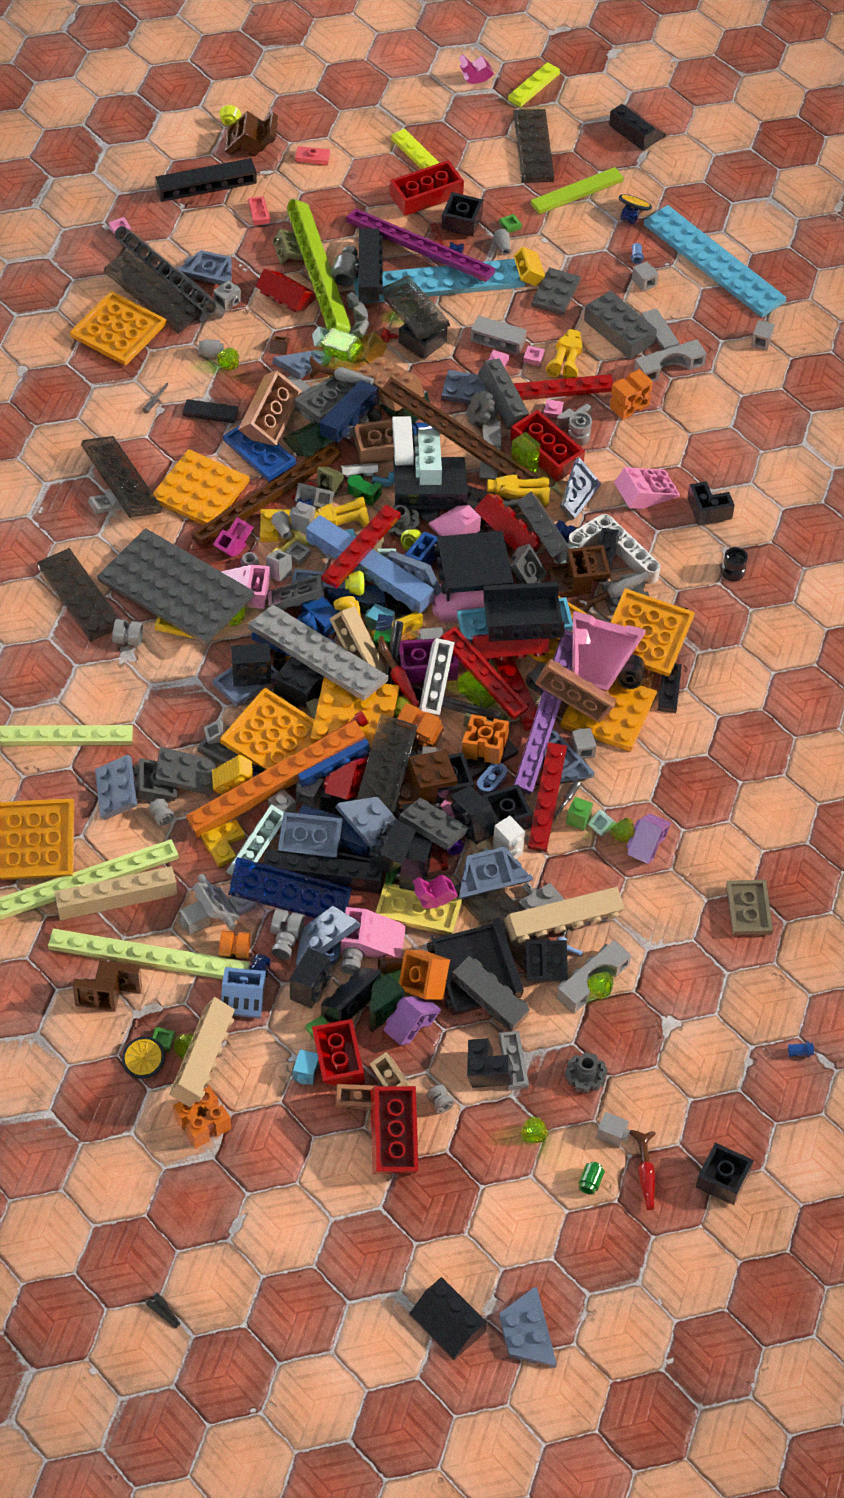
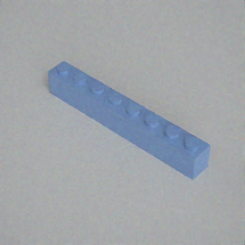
[306,515,434,614]

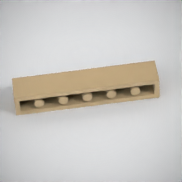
[54,866,177,920]
[503,887,625,943]
[169,997,235,1107]

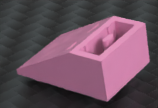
[614,467,680,509]
[222,565,270,609]
[341,907,406,958]

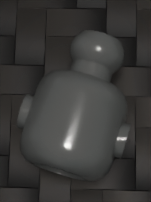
[330,246,359,286]

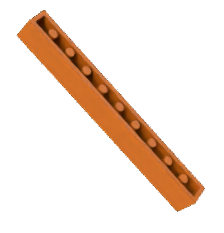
[186,720,365,839]

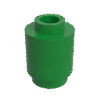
[578,1162,605,1195]

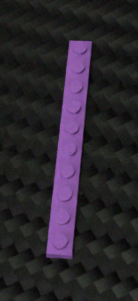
[513,629,573,795]

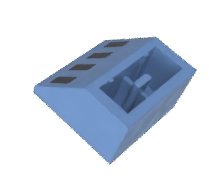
[221,967,266,1019]

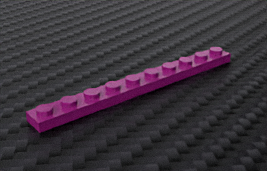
[346,208,495,282]

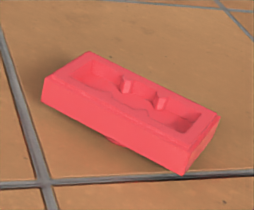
[295,146,330,165]
[248,196,270,226]

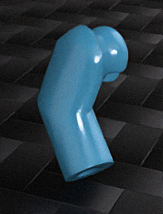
[371,471,394,487]

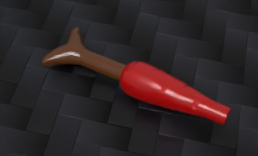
[376,635,420,707]
[630,1130,656,1210]

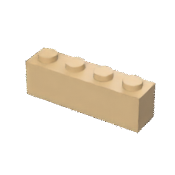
[329,606,386,673]

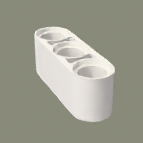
[392,416,414,466]

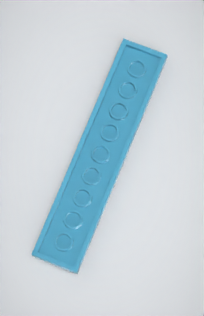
[643,205,786,318]
[353,259,525,303]

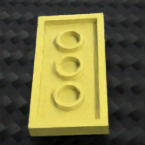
[376,882,462,935]

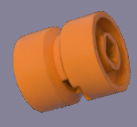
[219,930,251,959]

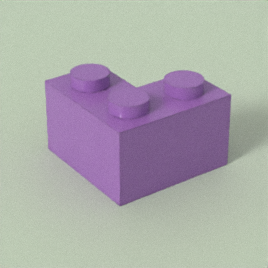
[627,814,671,864]
[383,996,441,1045]

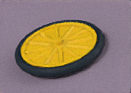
[619,194,652,211]
[122,1036,165,1079]

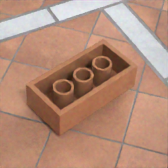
[355,356,424,412]

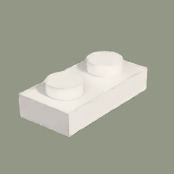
[341,463,378,478]

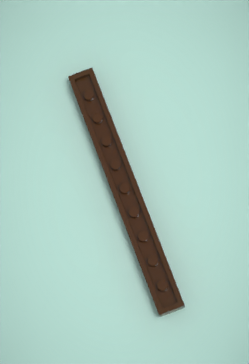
[380,377,539,480]
[191,445,342,546]

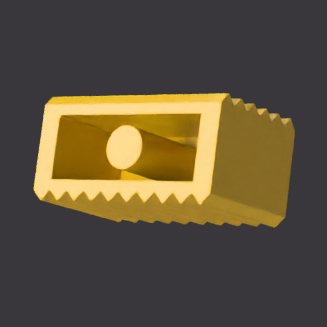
[513,247,545,286]
[212,755,253,795]

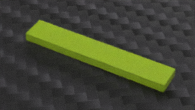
[531,167,624,214]

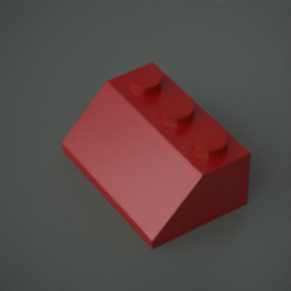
[255,268,317,312]
[324,757,370,799]
[312,1019,365,1086]

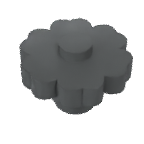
[466,390,498,427]
[388,505,420,539]
[565,1052,607,1094]

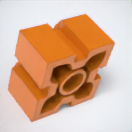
[610,369,653,420]
[395,703,444,748]
[462,714,509,764]
[173,1086,231,1149]

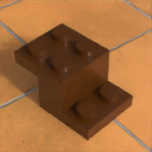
[225,111,278,156]
[547,545,611,597]
[387,750,458,809]
[72,960,142,1012]

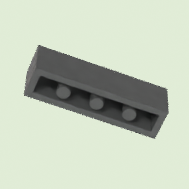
[478,358,530,429]
[517,492,571,563]
[451,956,530,1032]

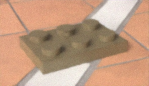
[726,880,773,936]

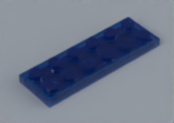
[228,857,351,918]

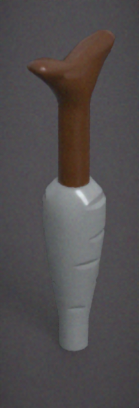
[309,356,374,385]
[576,571,651,614]

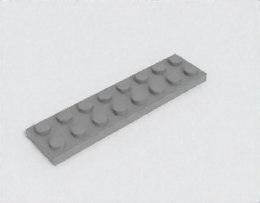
[248,605,388,701]

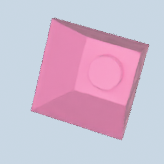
[429,505,481,536]

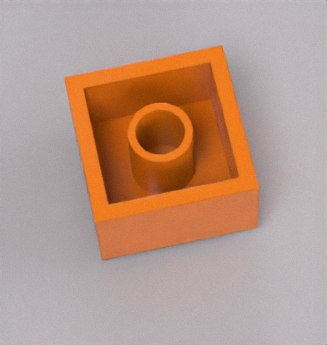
[398,949,450,1000]

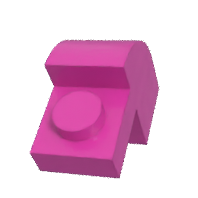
[459,54,495,84]
[213,517,254,556]
[412,874,458,909]

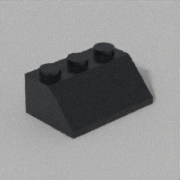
[609,104,666,151]
[321,967,381,1023]
[409,1277,487,1360]

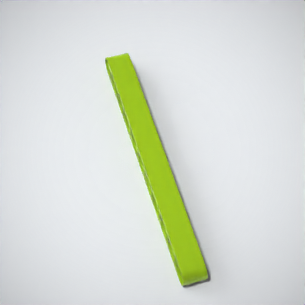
[287,199,350,337]

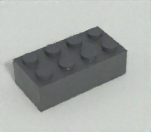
[584,290,657,359]

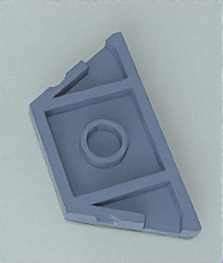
[175,250,232,285]
[540,729,595,783]
[335,797,398,849]
[459,846,533,900]
[296,906,361,966]
[499,1287,557,1368]

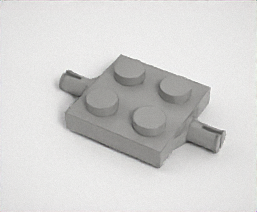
[192,874,240,930]
[518,882,570,935]

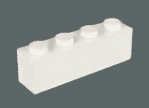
[419,638,455,717]

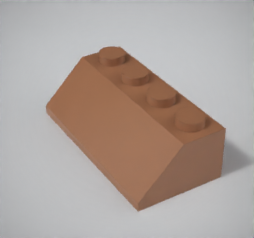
[238,370,302,446]
[535,659,615,723]

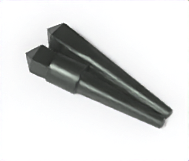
[146,1292,181,1328]

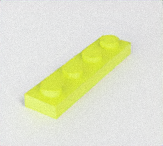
[508,62,560,107]
[391,128,439,169]

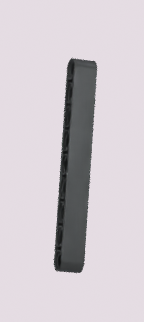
[115,226,225,319]

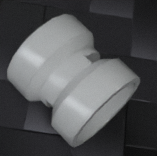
[148,799,174,826]
[271,932,296,960]
[341,947,363,975]
[426,1084,454,1114]

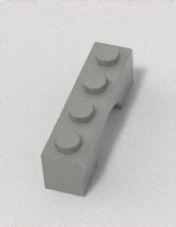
[634,340,707,382]
[557,940,631,1014]

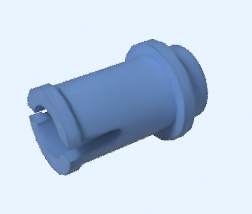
[631,243,644,264]

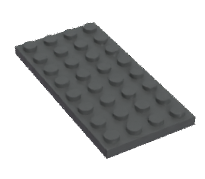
[97,528,255,645]

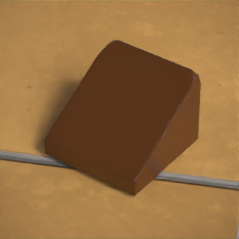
[270,336,290,355]

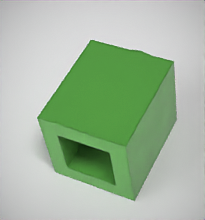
[566,797,593,831]

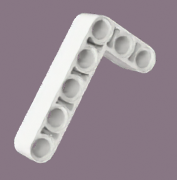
[568,514,660,584]

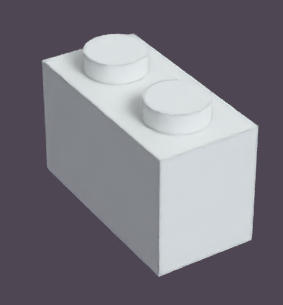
[493,816,525,859]

